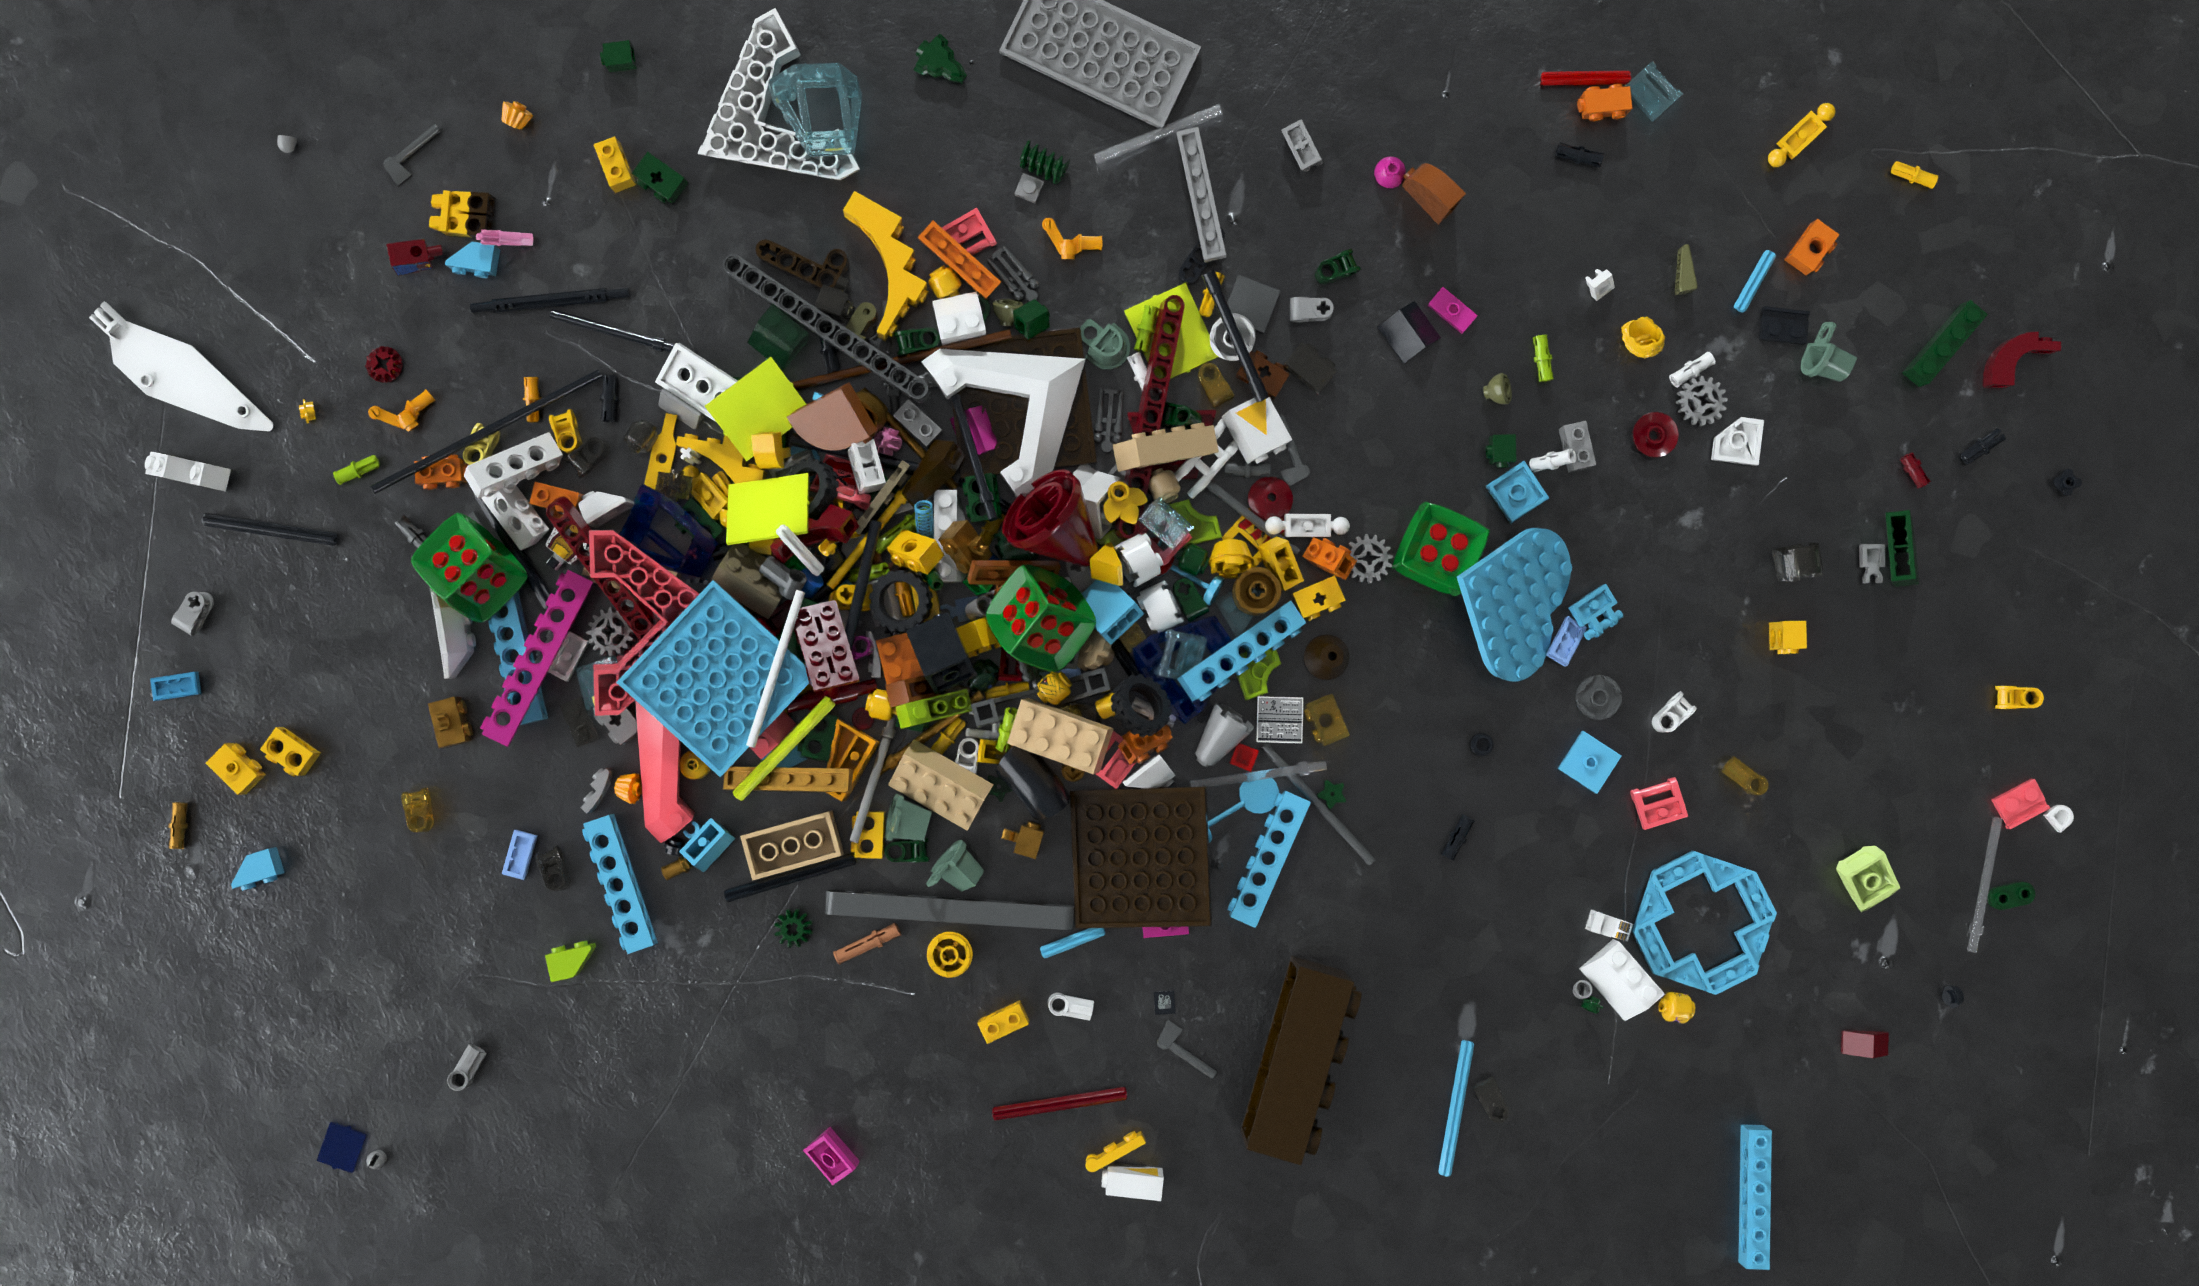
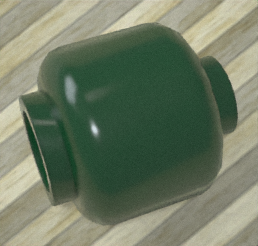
[1175,543,1210,577]

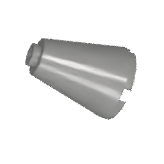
[1195,702,1254,767]

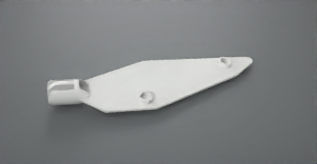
[89,301,274,431]

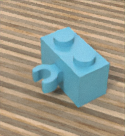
[679,818,736,872]

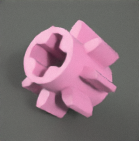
[874,427,902,456]

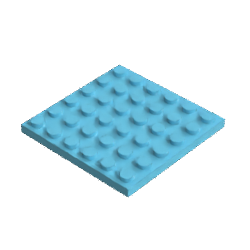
[616,580,809,777]

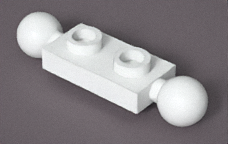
[1265,514,1350,537]

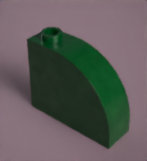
[1885,510,1919,587]

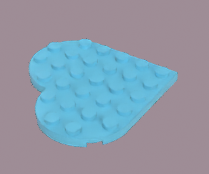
[1457,528,1572,682]

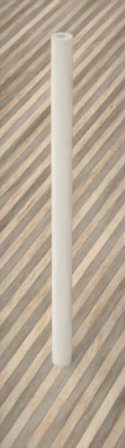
[746,590,805,748]

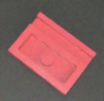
[1991,779,2050,829]

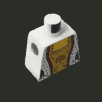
[545,513,589,571]

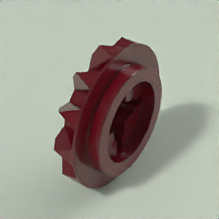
[365,346,403,383]

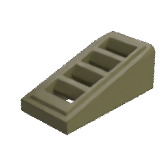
[1675,244,1698,296]

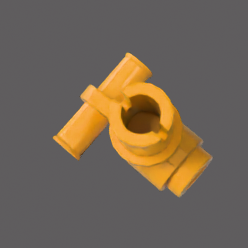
[1042,218,1102,259]
[368,389,436,432]

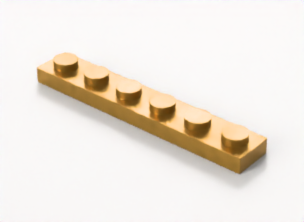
[723,767,853,793]

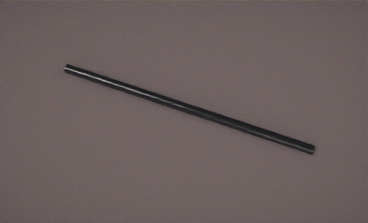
[370,370,602,494]

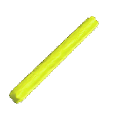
[733,696,835,801]

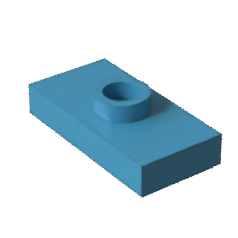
[150,672,201,701]

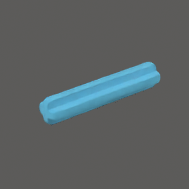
[1734,250,1776,313]
[1040,928,1106,958]

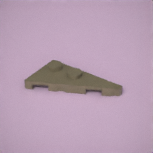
[855,460,910,535]

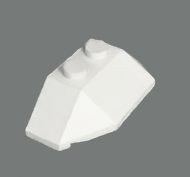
[430,588,476,679]

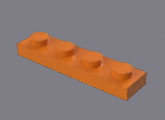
[918,220,1001,300]

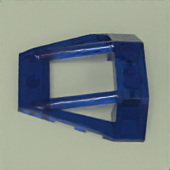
[618,483,718,577]
[1132,616,1240,724]

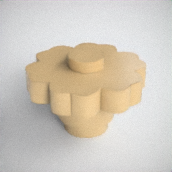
[1077,629,1114,671]

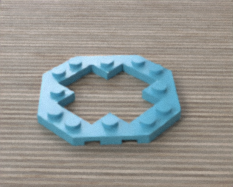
[1632,851,1777,995]

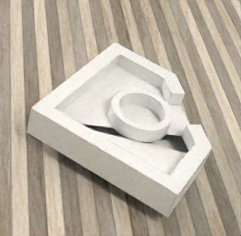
[1711,417,1764,466]

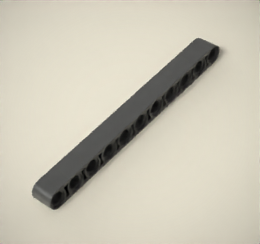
[723,255,932,403]
[825,890,1075,930]

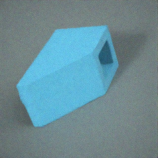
[445,242,500,278]
[231,847,285,891]

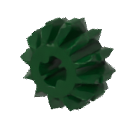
[774,909,813,948]

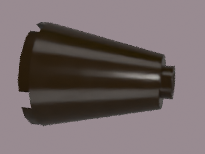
[1304,635,1349,680]

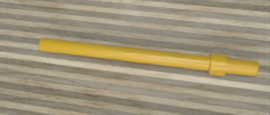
[827,478,911,590]

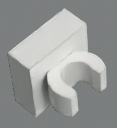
[1586,269,1615,301]

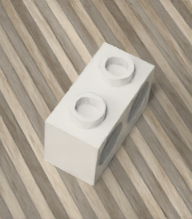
[847,439,886,495]

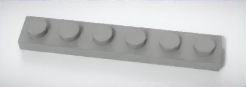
[1176,127,1227,263]

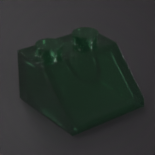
[747,304,811,372]

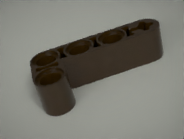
[755,239,850,294]

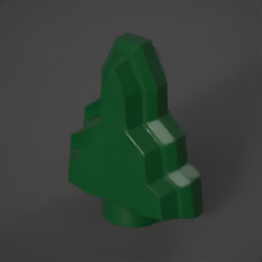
[913,33,967,83]

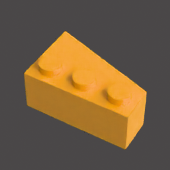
[826,719,880,802]

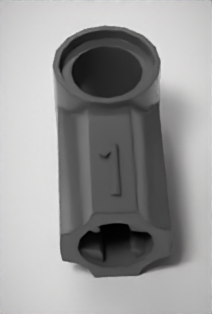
[759,556,807,600]

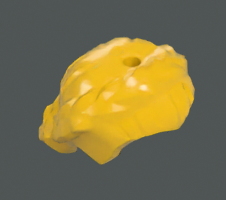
[1621,316,1665,358]

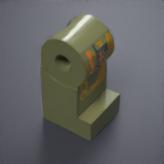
[844,302,878,341]

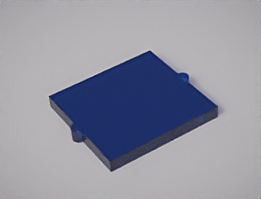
[317,1122,367,1173]

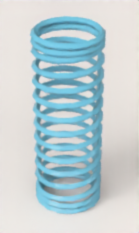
[914,500,934,539]

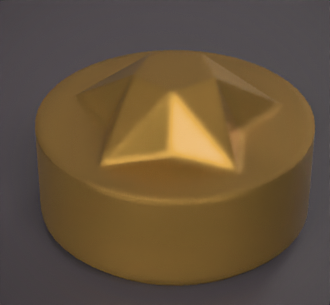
[1062,764,1085,782]

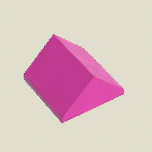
[950,405,999,455]
[803,1127,860,1185]

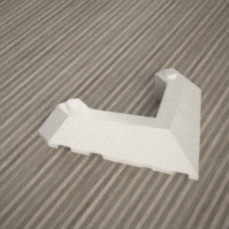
[698,8,860,180]
[921,349,1085,498]

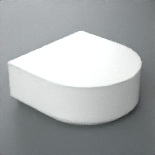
[2043,805,2074,833]

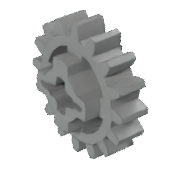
[1676,376,1728,426]
[1348,534,1393,584]
[586,607,636,658]

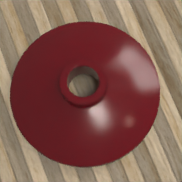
[1633,412,1679,457]
[1248,477,1293,521]

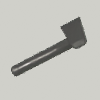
[383,124,441,186]
[1279,415,1310,487]
[1157,1020,1217,1079]

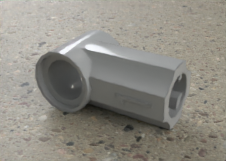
[447,1044,487,1091]

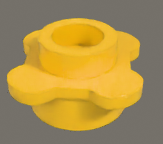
[299,399,316,423]

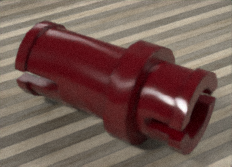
[1900,452,1931,489]

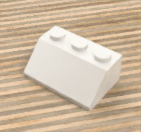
[1579,939,1665,1021]

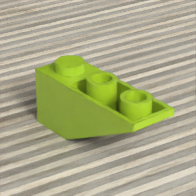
[895,689,972,729]

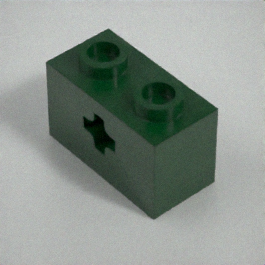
[631,151,688,205]

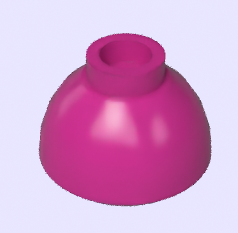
[1374,156,1406,188]

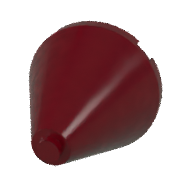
[1002,470,1099,567]

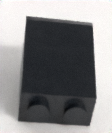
[906,612,978,694]

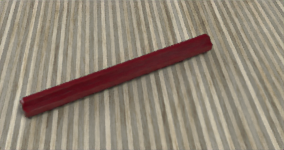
[992,1087,1127,1120]

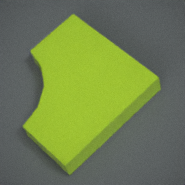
[1167,499,1222,548]
[1237,648,1281,700]

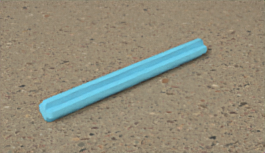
[1438,1040,1474,1176]

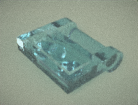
[1624,61,1683,122]
[1156,629,1207,679]

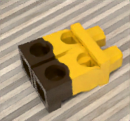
[429,190,496,238]

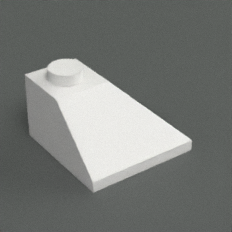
[578,491,635,528]
[1122,754,1176,789]

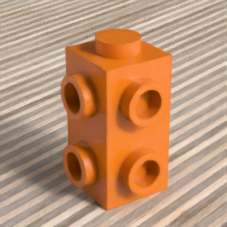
[1577,84,1632,122]
[414,455,469,489]
[1302,537,1357,580]
[1118,724,1173,765]

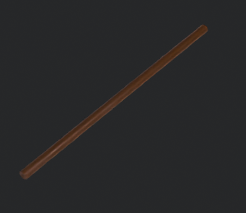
[792,329,1012,390]

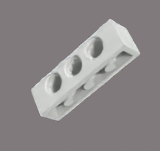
[464,432,563,498]
[481,473,549,551]

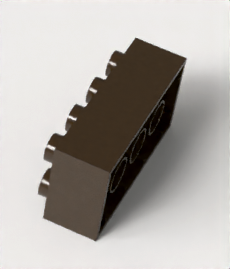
[1241,955,1362,1165]

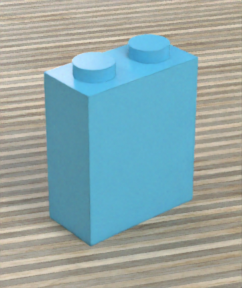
[1081,579,1145,645]

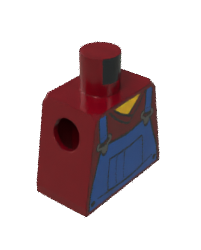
[386,239,444,276]

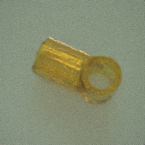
[1721,756,1768,795]

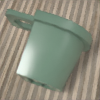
[1080,319,1130,370]
[1801,322,1857,382]
[885,794,932,841]
[926,840,984,892]

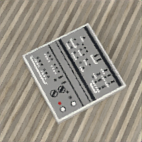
[1256,696,1303,743]

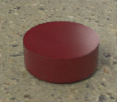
[852,707,875,730]

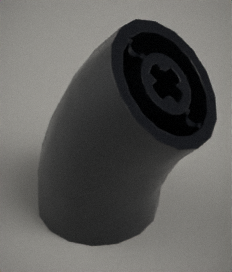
[996,746,1071,820]

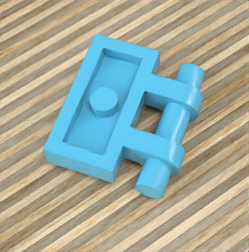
[1568,584,1623,640]

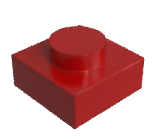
[1229,743,1259,772]

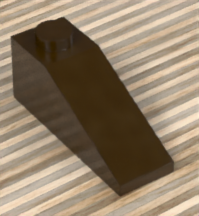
[902,440,965,508]

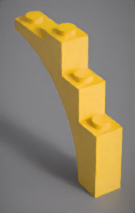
[843,191,929,341]
[676,434,776,557]

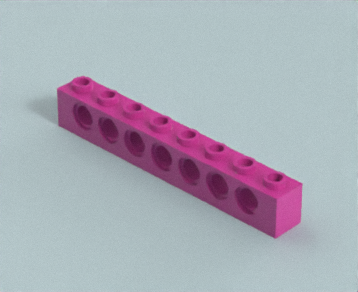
[480,570,594,747]

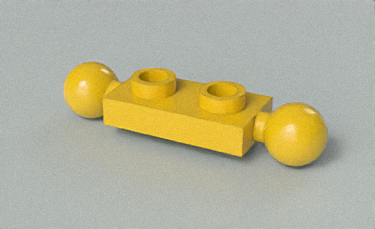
[1768,103,1836,167]
[681,465,728,528]

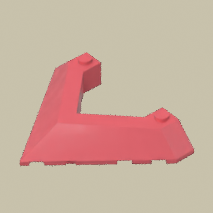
[589,530,699,716]
[635,700,797,843]

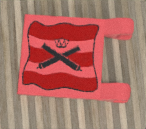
[810,454,883,510]

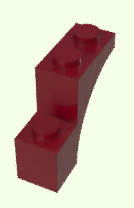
[770,504,859,564]

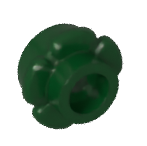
[1581,996,1603,1014]

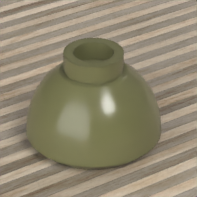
[993,299,1023,326]
[1483,373,1512,404]

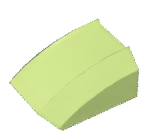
[1836,846,1900,912]

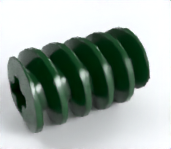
[1020,140,1070,184]

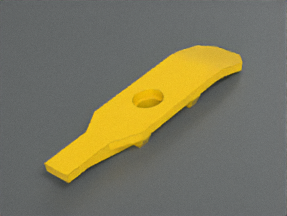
[643,413,677,504]

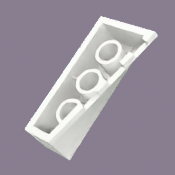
[934,490,968,583]

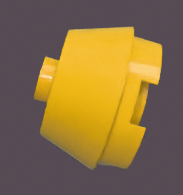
[1208,539,1254,579]
[927,932,973,978]

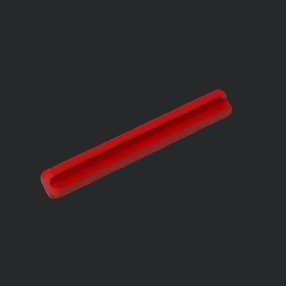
[1540,71,1631,85]

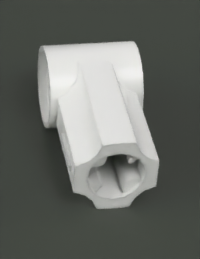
[1048,993,1094,1021]

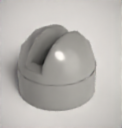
[277,135,297,153]
[1572,980,1593,1000]
[366,1150,387,1170]

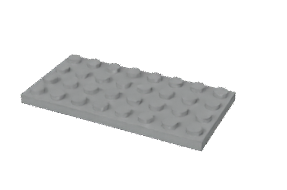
[999,0,1201,130]

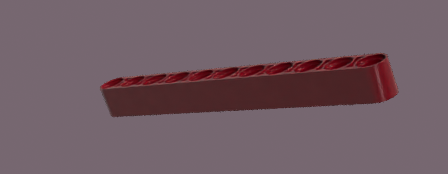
[1115,295,1185,540]

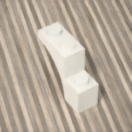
[145,452,231,492]

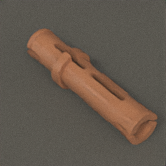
[833,922,901,965]

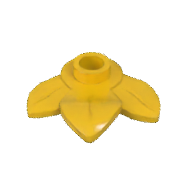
[1103,481,1148,524]

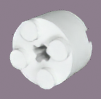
[1209,313,1256,361]
[1114,533,1163,587]
[1137,580,1184,633]

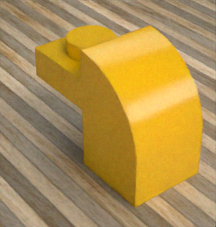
[751,432,791,469]

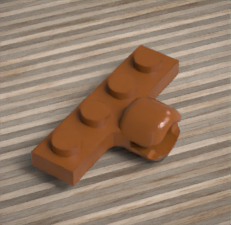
[967,560,1061,596]

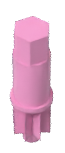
[476,229,533,246]

